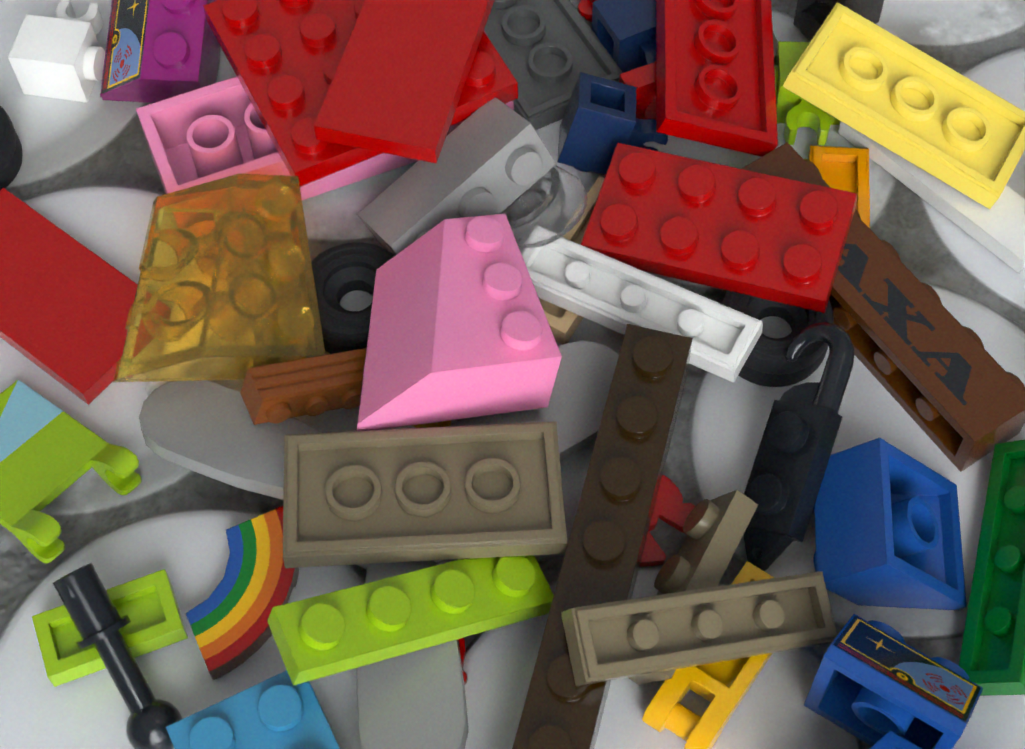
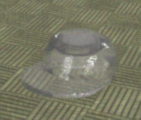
[500,165,588,248]

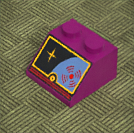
[100,0,220,103]

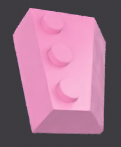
[356,214,562,431]

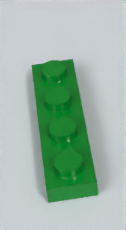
[958,440,1025,696]

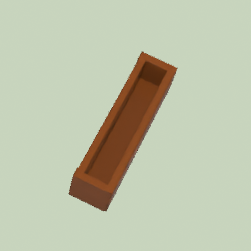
[240,348,367,425]

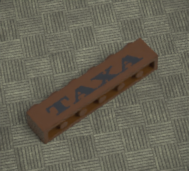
[741,142,1025,472]

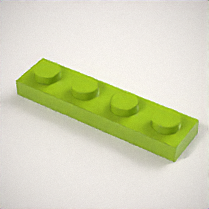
[267,555,554,686]

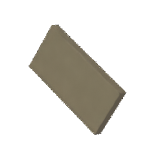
[283,421,567,568]

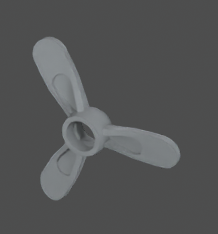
[139,340,619,749]

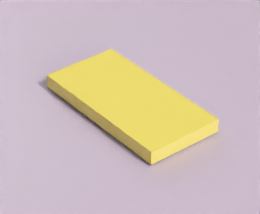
[782,2,1025,209]

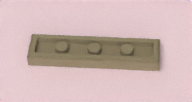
[561,571,837,686]

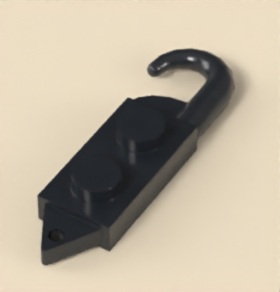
[743,322,855,572]

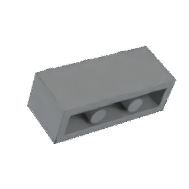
[357,97,556,255]

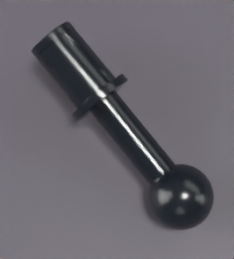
[53,563,182,749]

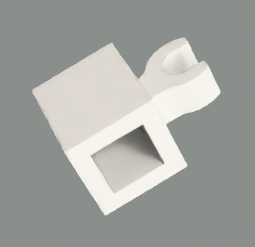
[8,0,106,103]

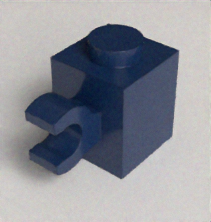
[592,0,656,73]
[557,72,668,175]

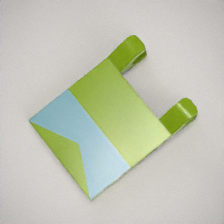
[0,379,142,563]

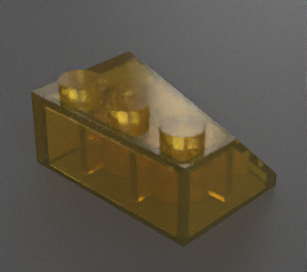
[113,173,326,383]

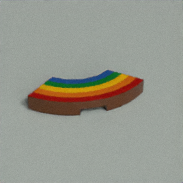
[185,506,299,680]

